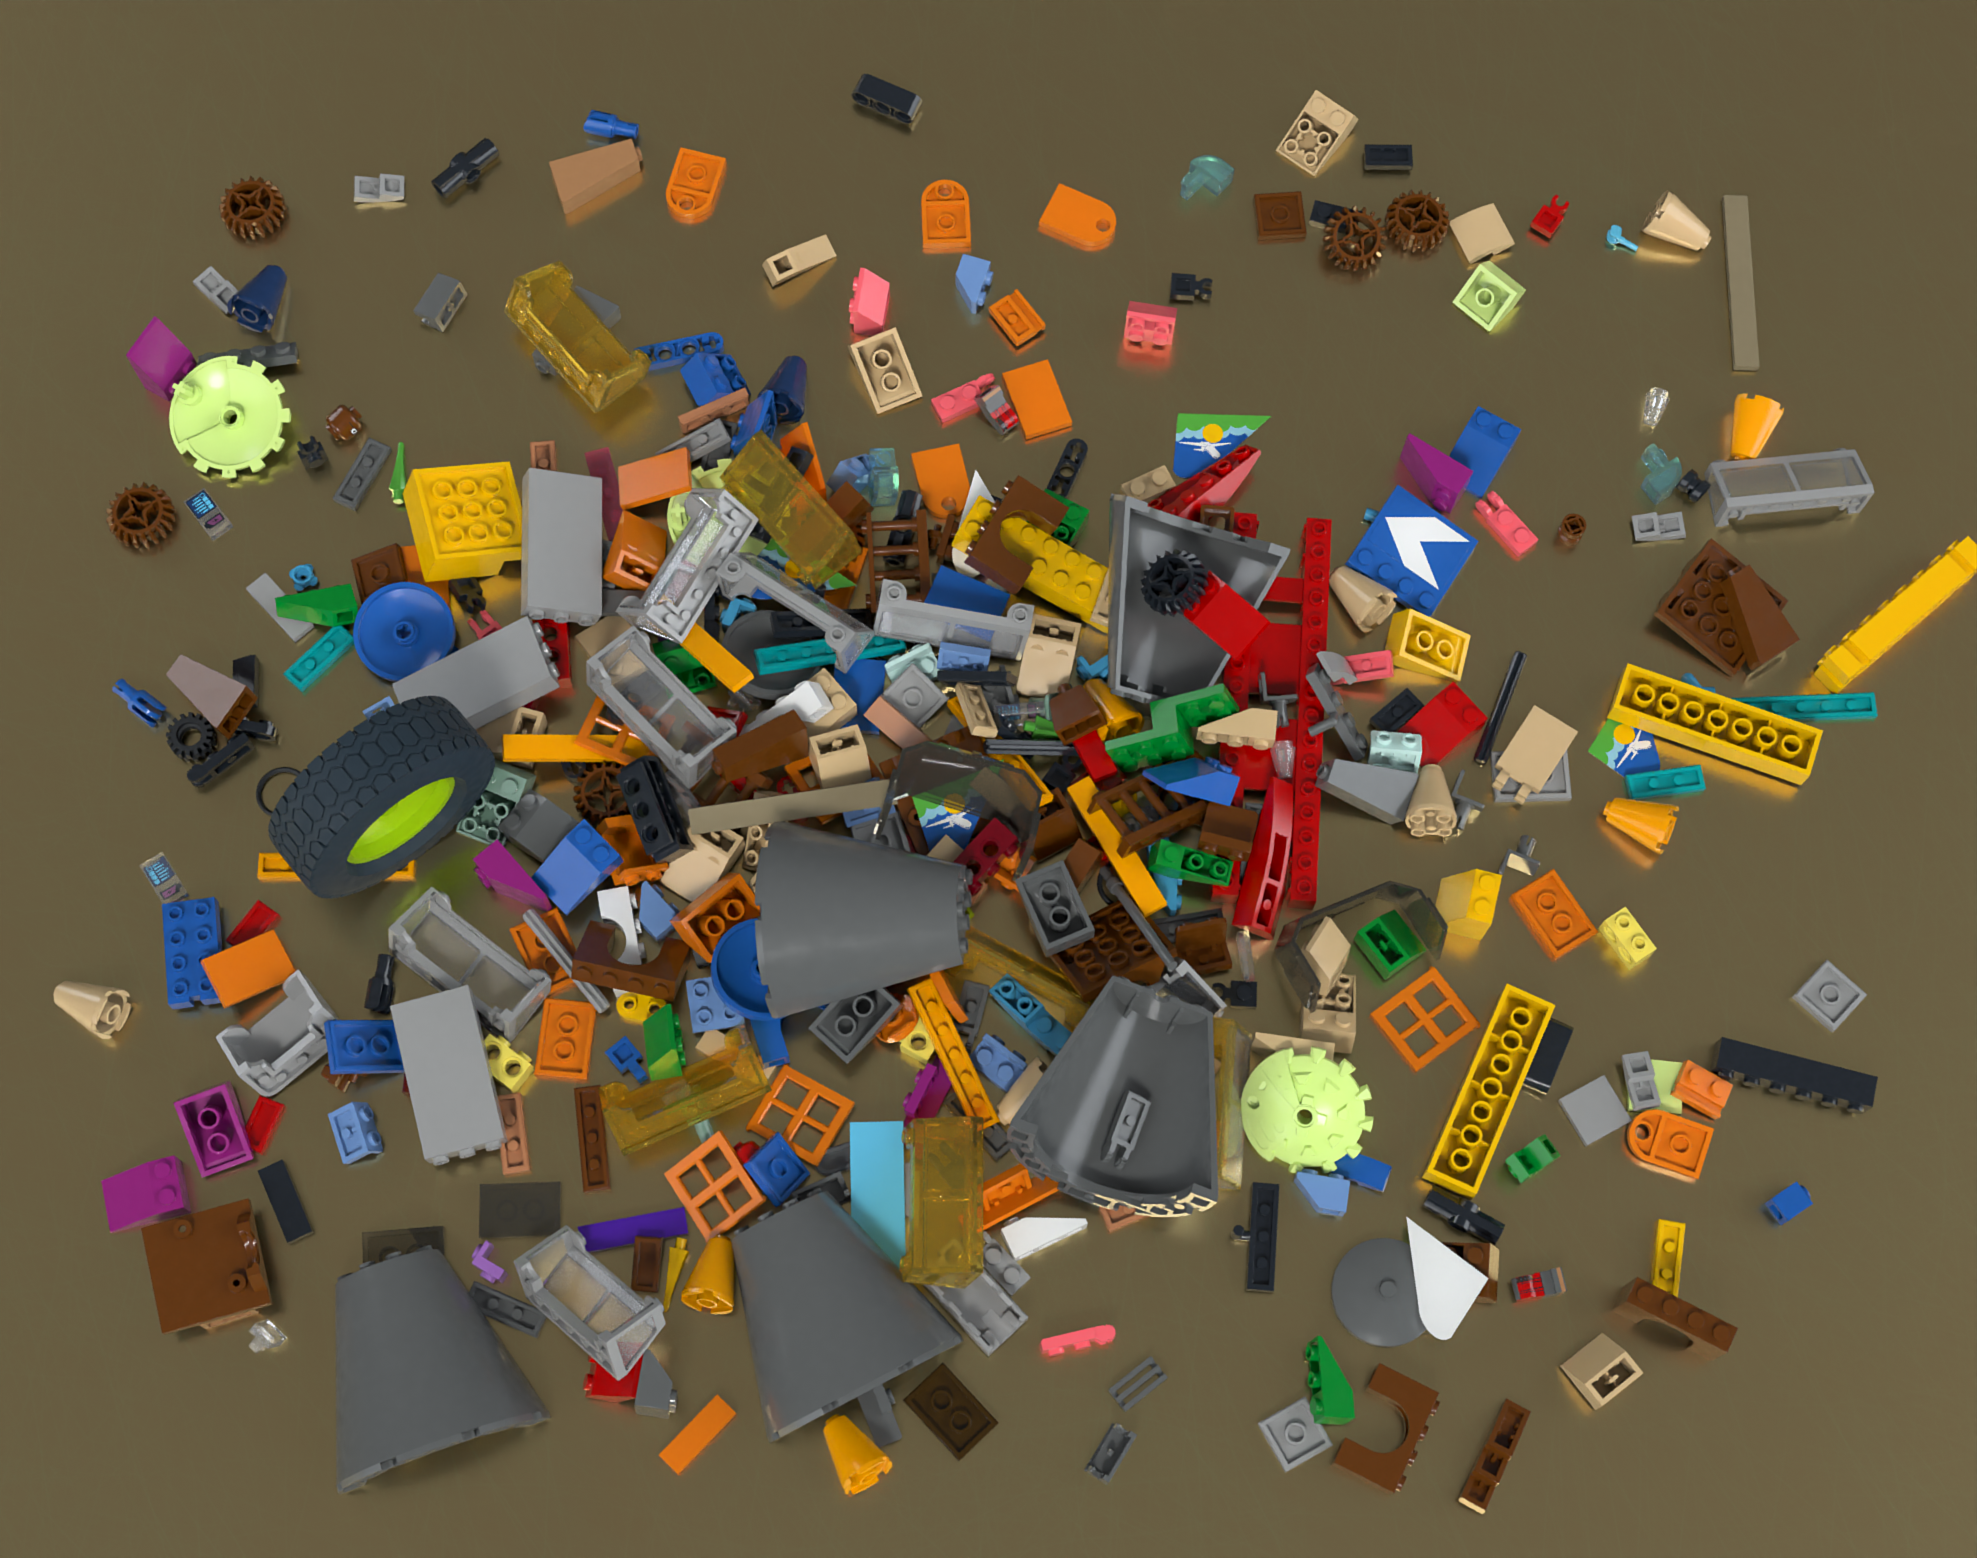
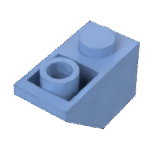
[956,254,994,314]
[826,453,883,493]
[639,881,680,945]
[1294,1169,1350,1217]

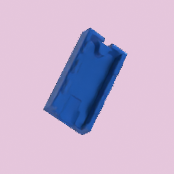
[162,897,222,1010]

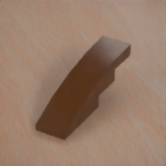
[1458,1398,1531,1514]

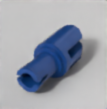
[583,110,639,139]
[112,679,167,728]

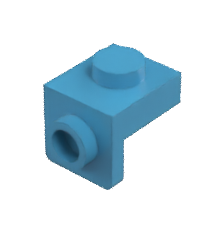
[719,598,757,633]
[1076,654,1108,681]

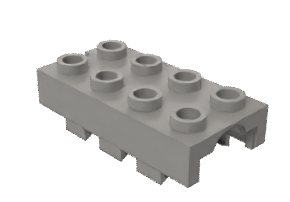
[915,1237,1028,1357]

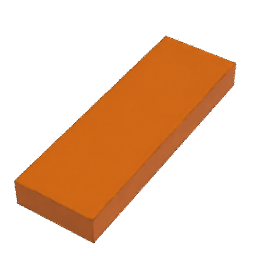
[659,1395,737,1475]

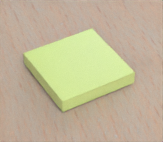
[1627,1059,1683,1116]

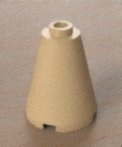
[1641,190,1711,251]
[1329,566,1397,632]
[53,980,131,1039]
[996,1056,1048,1126]

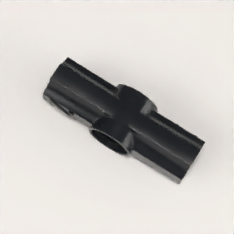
[431,138,500,198]
[883,490,923,567]
[1423,1185,1505,1245]

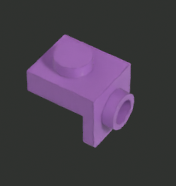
[472,1240,508,1284]

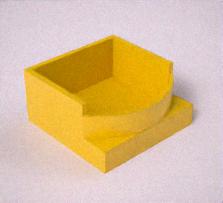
[403,461,522,582]

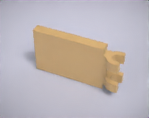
[1492,705,1578,805]

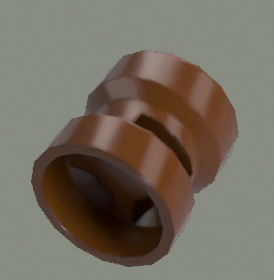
[1557,513,1587,546]

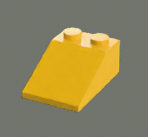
[1384,609,1471,682]

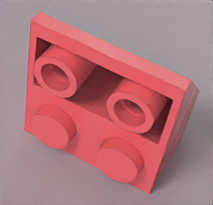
[849,267,890,336]
[1124,301,1177,345]

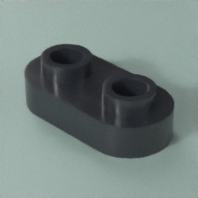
[233,717,278,741]

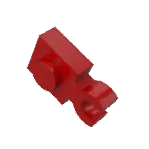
[1530,195,1569,238]

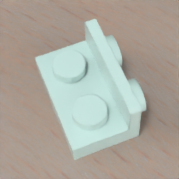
[884,643,943,683]
[1367,730,1422,774]

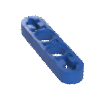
[630,332,724,372]

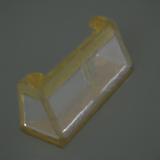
[1213,1017,1252,1192]

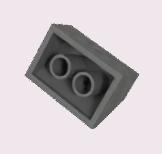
[634,1349,678,1419]

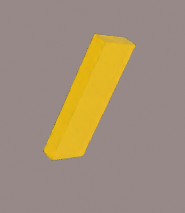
[1650,1219,1686,1297]

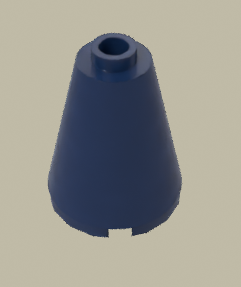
[227,265,287,332]
[757,355,807,424]

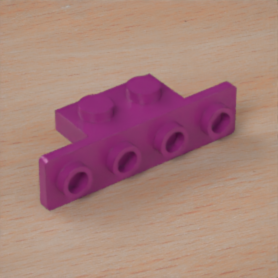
[903,1054,952,1151]

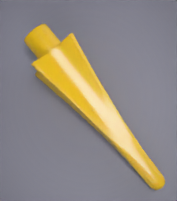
[663,1237,689,1312]

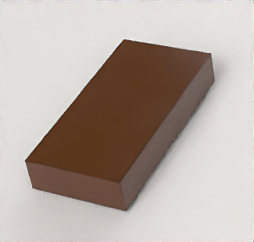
[631,1235,663,1293]

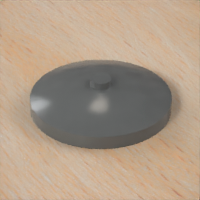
[722,610,821,700]
[1331,1238,1426,1348]

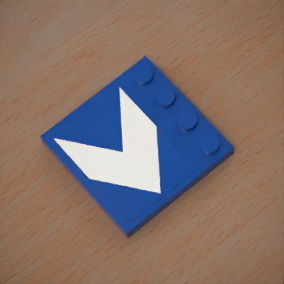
[1345,485,1479,617]

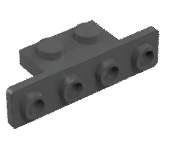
[857,1384,902,1448]

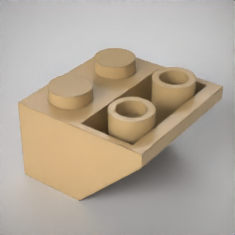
[808,724,872,789]
[1297,916,1351,997]
[1560,1333,1643,1410]

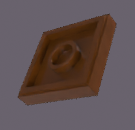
[1253,191,1307,241]
[351,543,409,604]

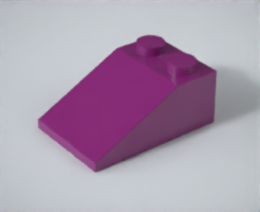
[126,316,197,401]
[1400,433,1473,514]
[473,839,552,912]
[174,1080,254,1178]
[101,1155,191,1233]

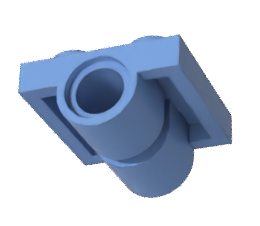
[686,977,746,1034]

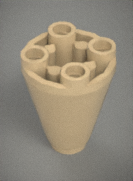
[1405,764,1457,837]

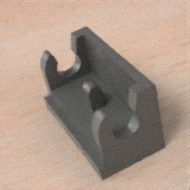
[413,273,468,332]
[791,1171,851,1205]
[1084,1423,1137,1485]

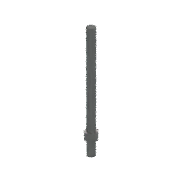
[1099,866,1177,970]

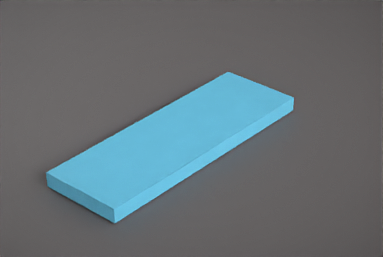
[850,1121,906,1275]

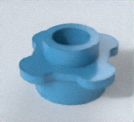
[289,564,318,591]

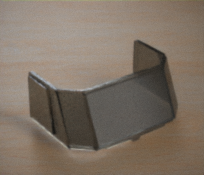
[873,741,1042,881]
[1274,881,1448,1013]

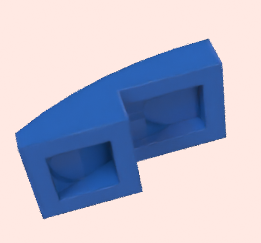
[1330,1154,1392,1192]

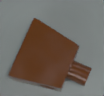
[1049,683,1107,746]

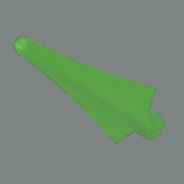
[389,442,407,504]
[1023,715,1059,739]

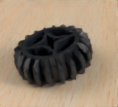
[1140,549,1209,617]

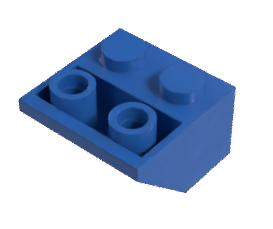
[680,353,751,407]

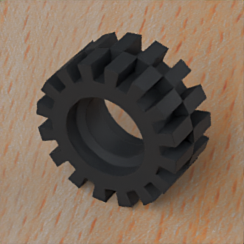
[166,712,217,762]

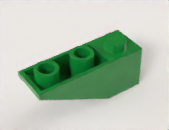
[275,583,358,627]
[1146,839,1233,887]
[1305,1336,1355,1425]

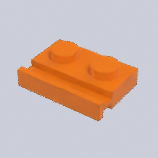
[989,289,1046,347]
[1670,1060,1733,1120]

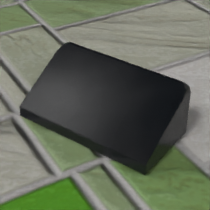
[233,655,259,708]

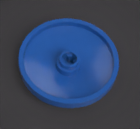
[353,582,456,682]
[711,918,788,1021]

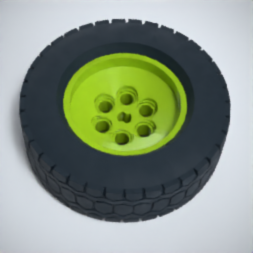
[268,696,495,899]

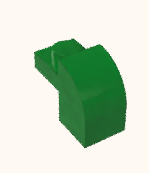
[1505,1134,1561,1183]

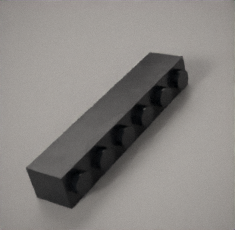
[1710,1037,1878,1114]

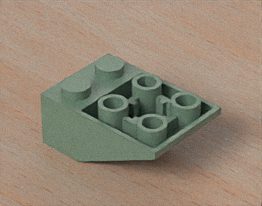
[456,759,536,847]

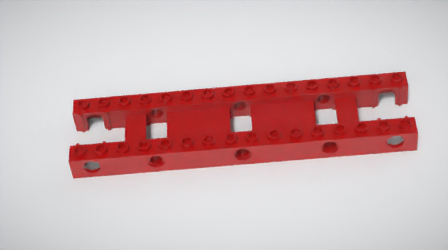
[1210,512,1332,910]

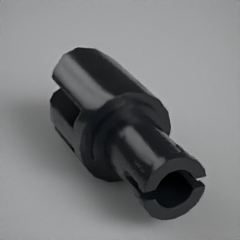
[364,954,395,1015]

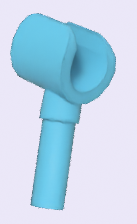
[1607,225,1639,252]

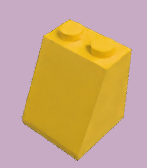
[1430,869,1502,941]

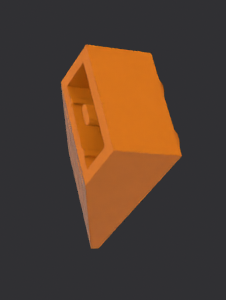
[602,510,667,591]

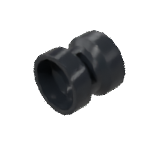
[1676,469,1711,503]

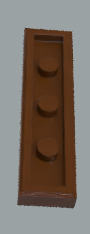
[574,1085,611,1194]

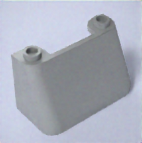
[215,969,340,1096]

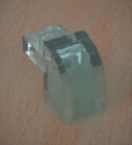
[1180,155,1235,200]
[1640,443,1682,505]
[868,448,899,506]

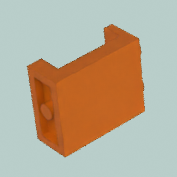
[595,815,669,886]

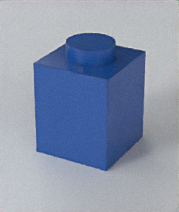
[1764,1181,1813,1225]

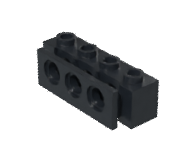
[616,755,694,863]

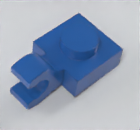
[605,1036,648,1084]

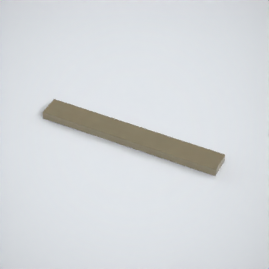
[1722,195,1759,371]
[688,778,898,835]

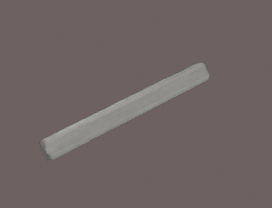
[522,908,610,1013]

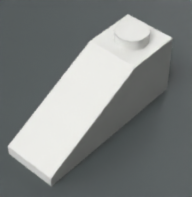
[1000,1217,1088,1261]

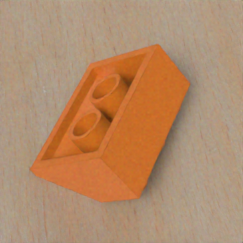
[777,422,827,515]
[669,873,760,963]

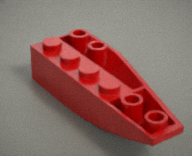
[1148,444,1261,523]
[1231,777,1293,940]

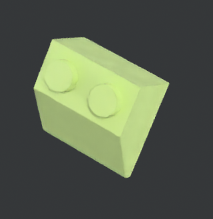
[1453,260,1526,332]

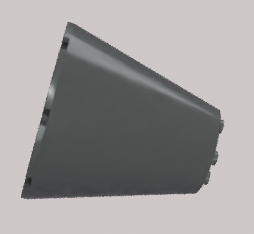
[1107,493,1291,704]
[755,821,973,1018]
[1007,975,1218,1217]
[731,1188,964,1443]
[335,1245,551,1494]

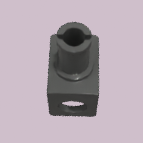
[1258,672,1298,728]
[1451,769,1485,830]
[1497,835,1540,876]

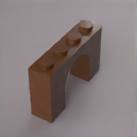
[964,475,1069,595]
[571,920,691,1002]
[1612,1277,1738,1361]
[1331,1363,1440,1495]

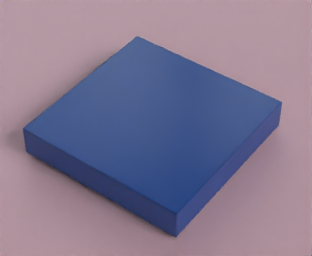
[743,1132,810,1207]

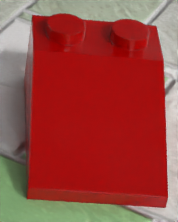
[1183,570,1271,661]
[1397,681,1488,768]
[583,1341,646,1403]

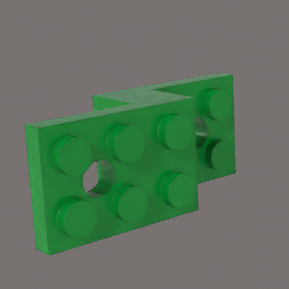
[1105,683,1239,772]

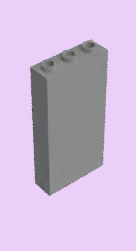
[521,468,602,626]
[392,616,560,730]
[390,985,508,1166]

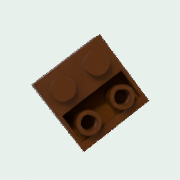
[1013,787,1083,863]
[1441,1242,1499,1303]

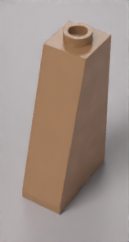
[549,138,643,214]

